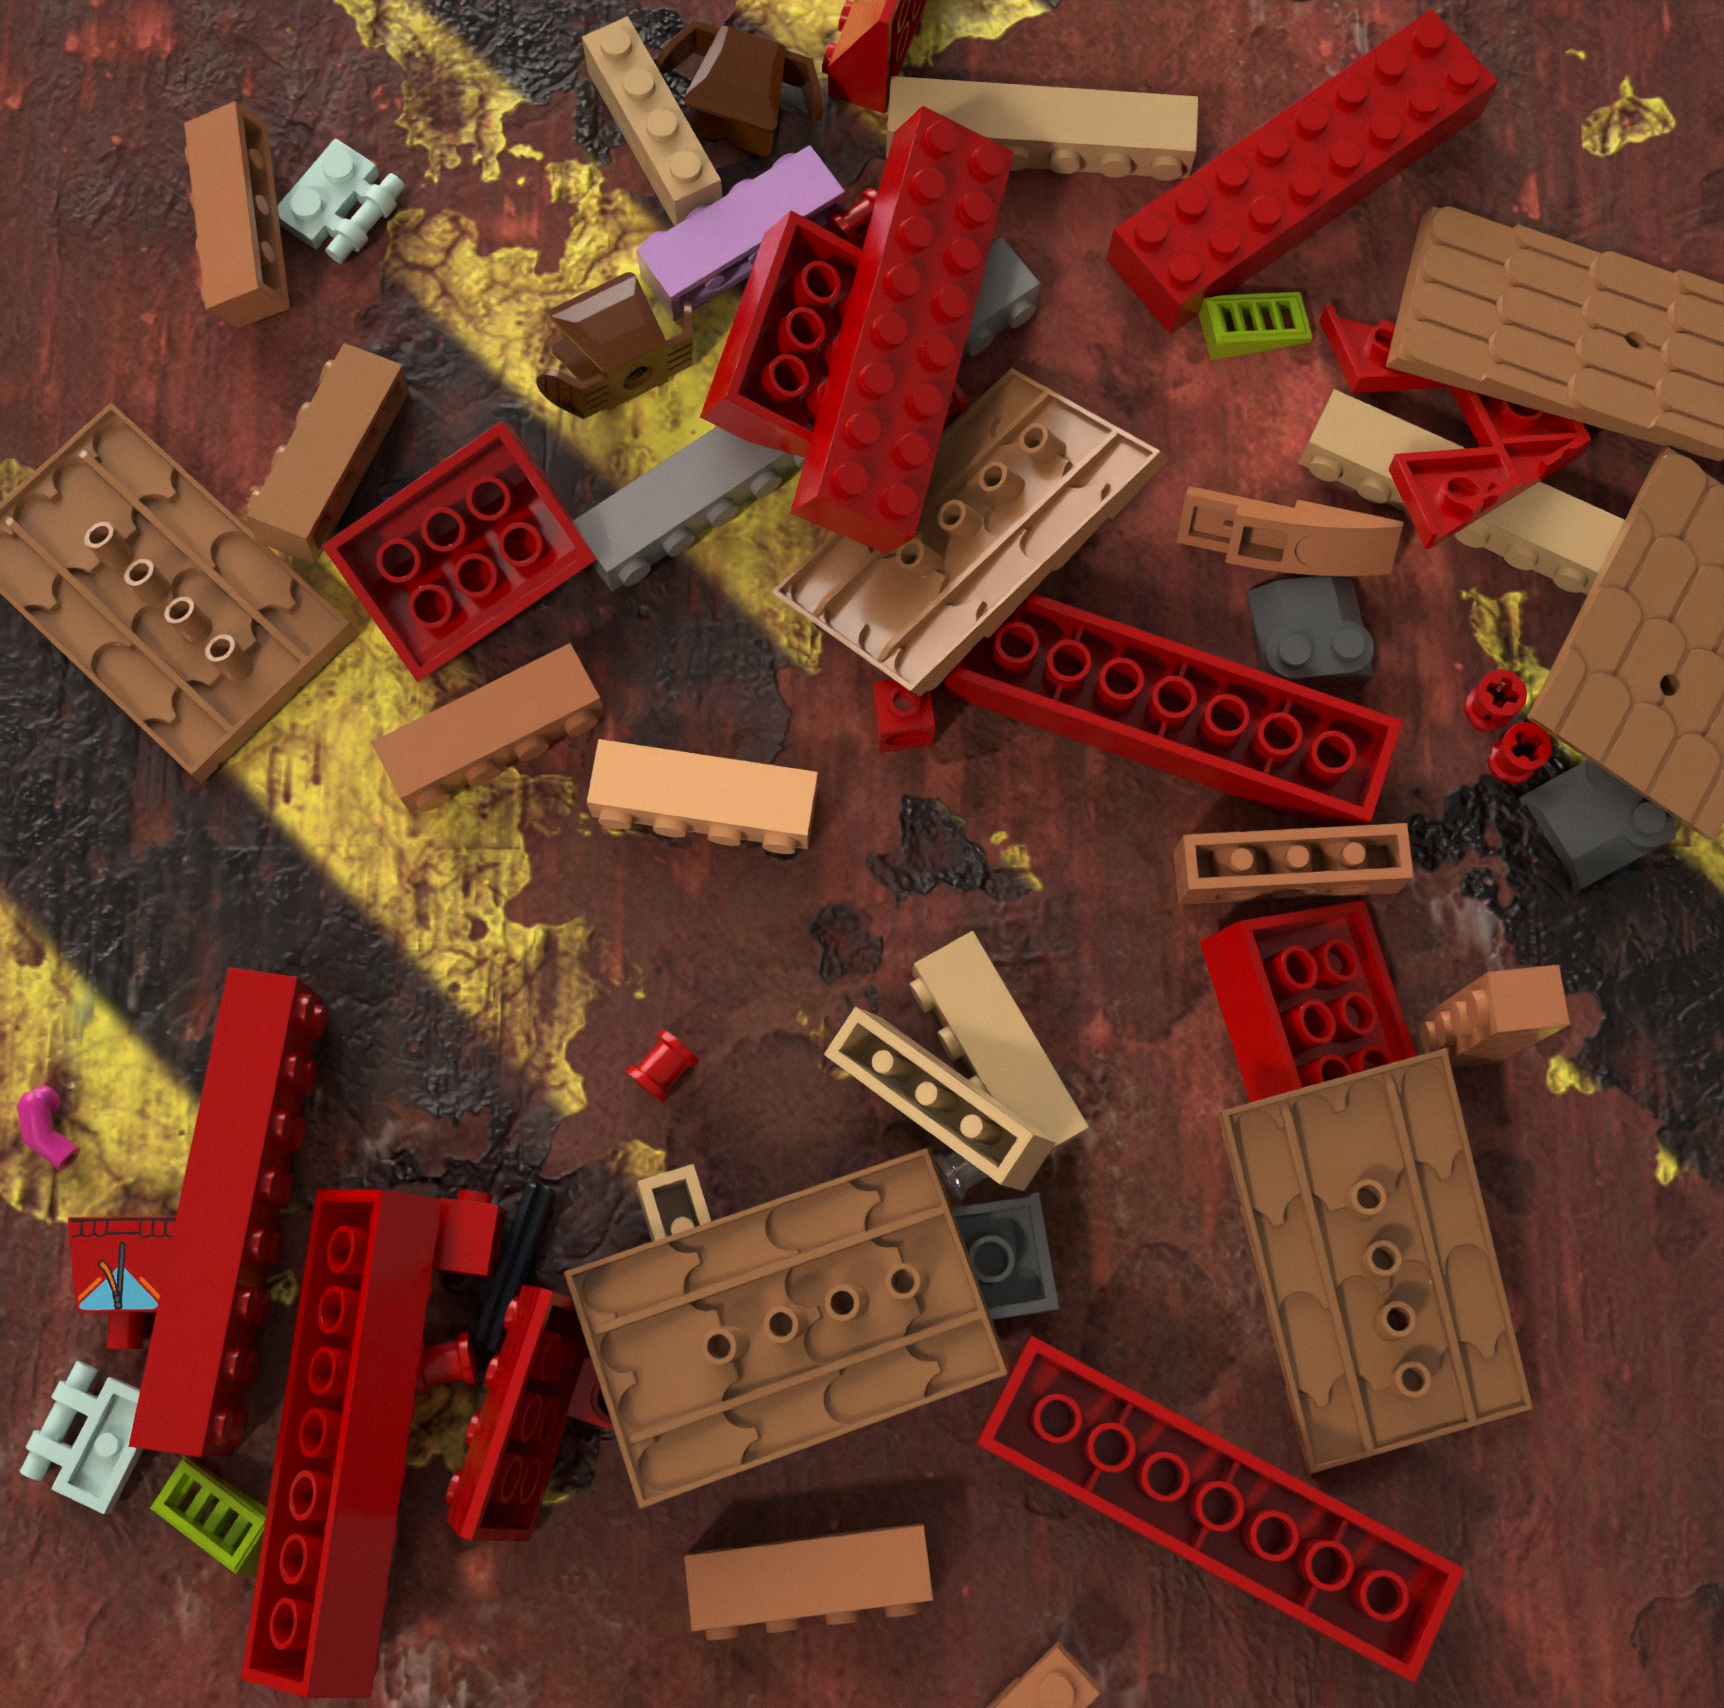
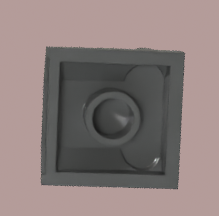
[1246,576,1374,689]
[1519,760,1676,892]
[952,1192,1059,1321]

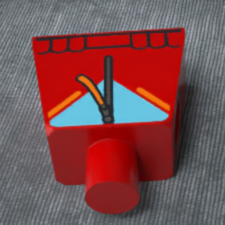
[68,1216,176,1350]

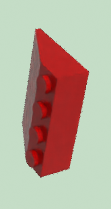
[822,0,928,114]
[700,210,862,458]
[321,421,598,683]
[1199,900,1417,1103]
[445,1285,590,1542]

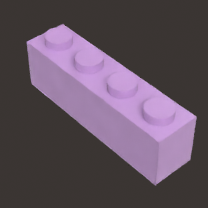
[636,145,845,322]

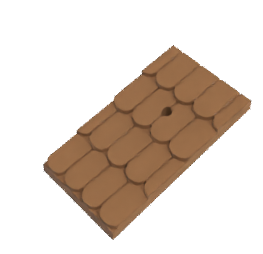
[1386,206,1724,462]
[771,368,1169,697]
[0,403,358,784]
[1527,447,1724,841]
[1219,1048,1533,1475]
[564,1148,1011,1509]

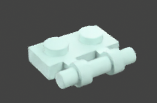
[277,138,405,264]
[20,1361,143,1514]

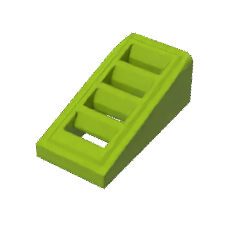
[1198,292,1313,361]
[150,1456,267,1575]

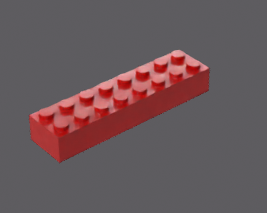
[1106,9,1498,335]
[790,106,1015,554]
[943,592,1403,827]
[128,968,327,1457]
[241,1190,442,1698]
[973,1335,1465,1683]

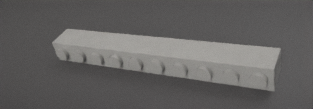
[574,237,1040,591]

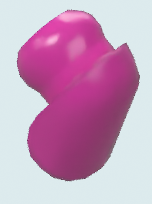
[17,1085,80,1171]

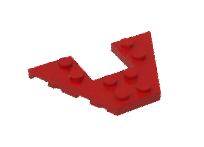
[1319,305,1591,549]

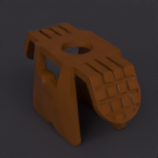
[655,20,823,158]
[536,272,693,419]

